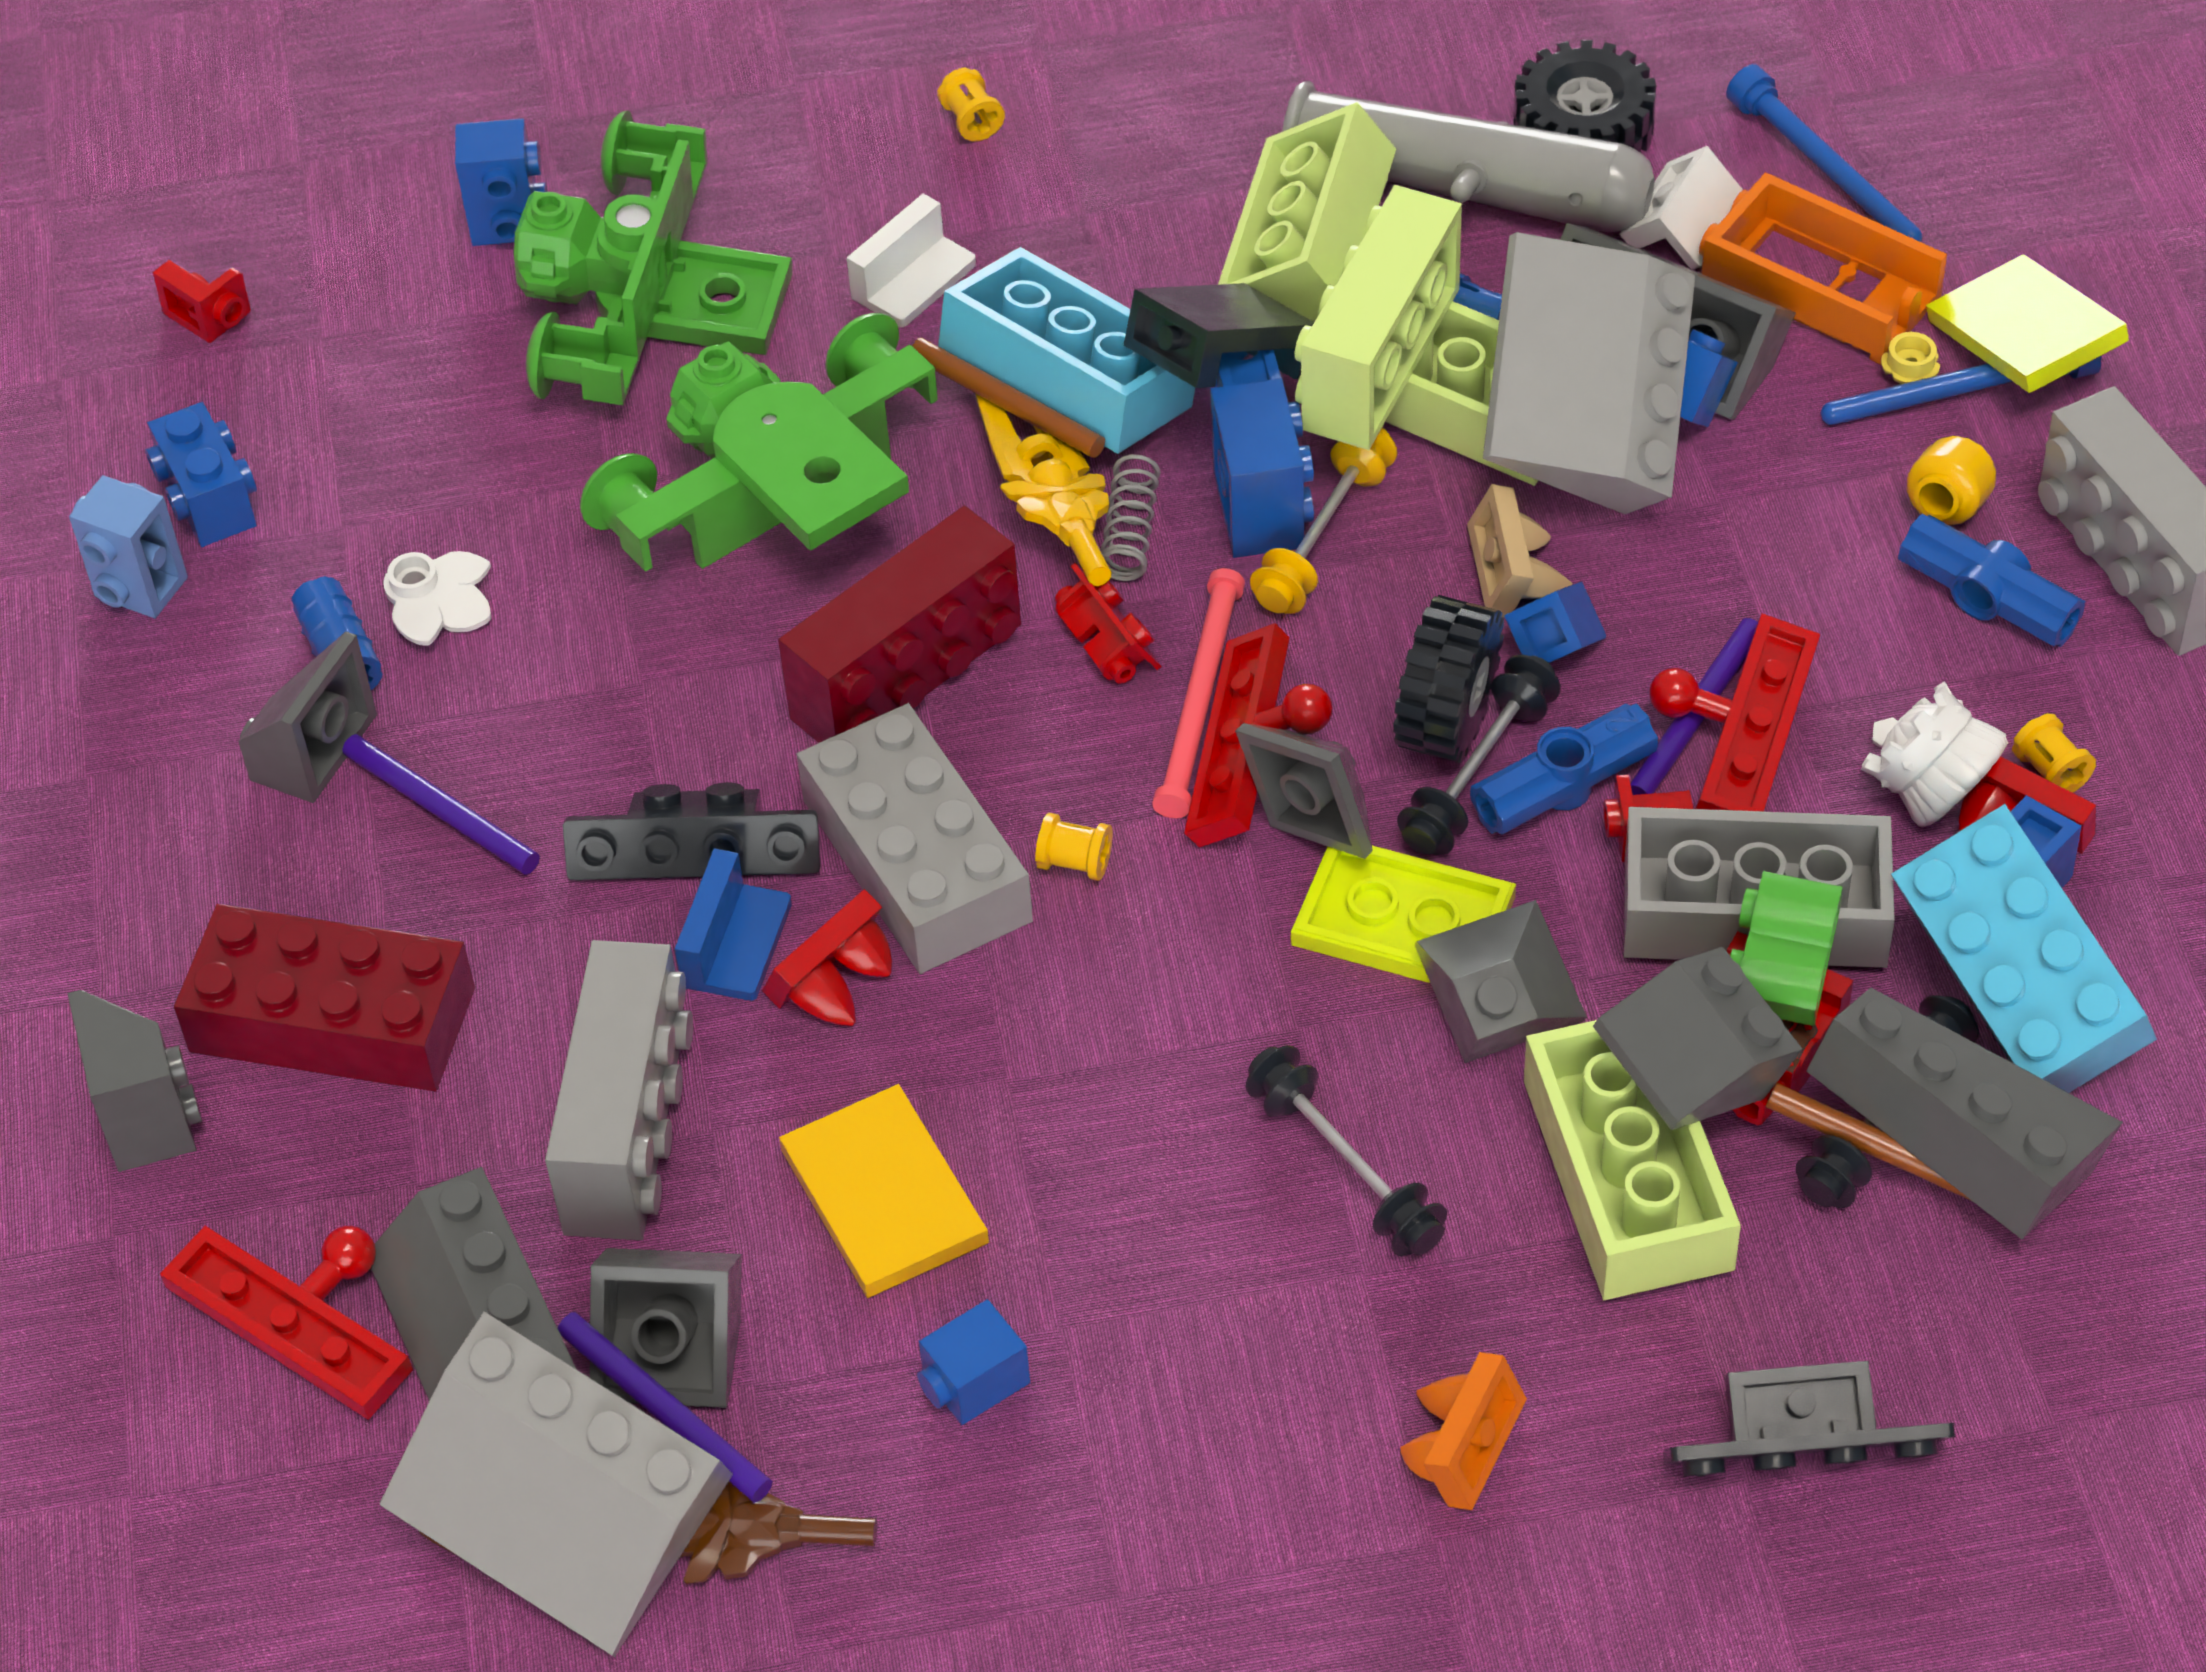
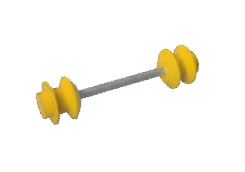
[1250,427,1397,614]

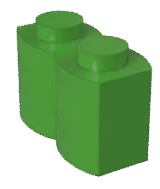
[1730,871,1843,1026]

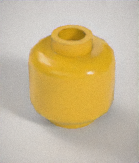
[1907,436,1996,526]

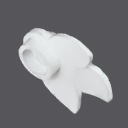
[384,551,491,645]

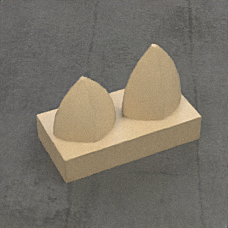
[1467,484,1572,618]

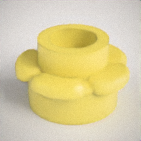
[1881,332,1940,384]

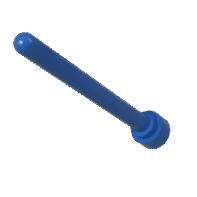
[1726,64,1922,242]
[1821,356,2101,425]

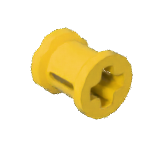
[937,67,1005,141]
[2012,713,2096,793]
[1035,812,1113,881]

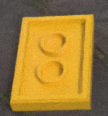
[779,1084,989,1299]

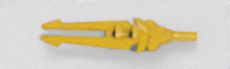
[975,394,1111,586]

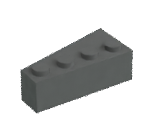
[1807,988,2123,1239]

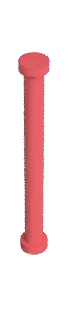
[1152,568,1245,819]

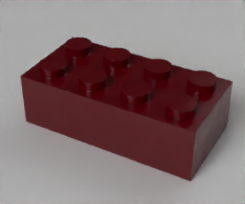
[778,505,1021,743]
[174,904,475,1092]

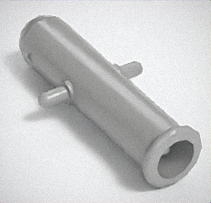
[1282,81,1655,232]

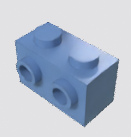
[69,475,188,619]

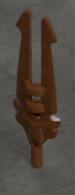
[418,1481,877,1584]

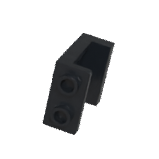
[1123,283,1314,388]

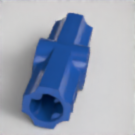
[1898,513,2086,647]
[1470,703,1658,835]

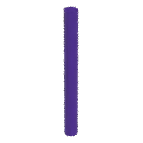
[1630,618,1758,795]
[342,734,540,875]
[557,1312,773,1503]

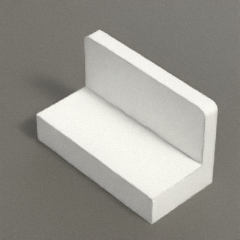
[1620,146,1743,270]
[847,194,976,327]

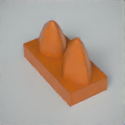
[1400,1352,1527,1510]

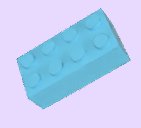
[938,247,1195,454]
[1891,804,2157,1093]

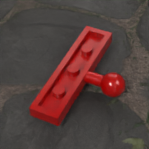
[1649,613,1821,812]
[1184,623,1333,848]
[160,1225,413,1420]

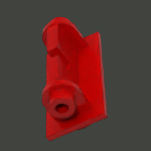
[1055,563,1162,684]

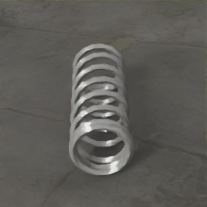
[1101,454,1160,581]

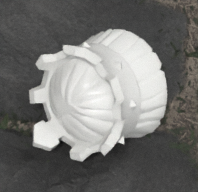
[1861,681,2008,827]

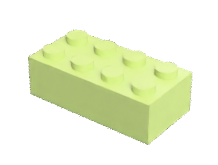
[1218,102,1396,321]
[1295,185,1462,450]
[1385,301,1538,486]
[1524,1020,1741,1301]

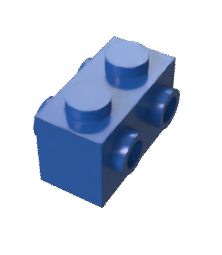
[455,118,548,246]
[145,401,257,548]

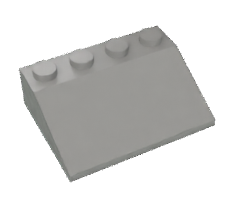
[1483,232,1695,514]
[379,1312,733,1657]

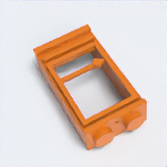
[1699,172,1947,365]

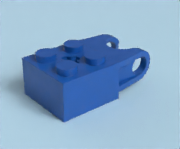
[1210,350,1314,558]

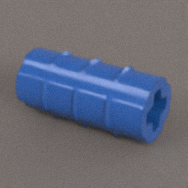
[292,576,383,690]

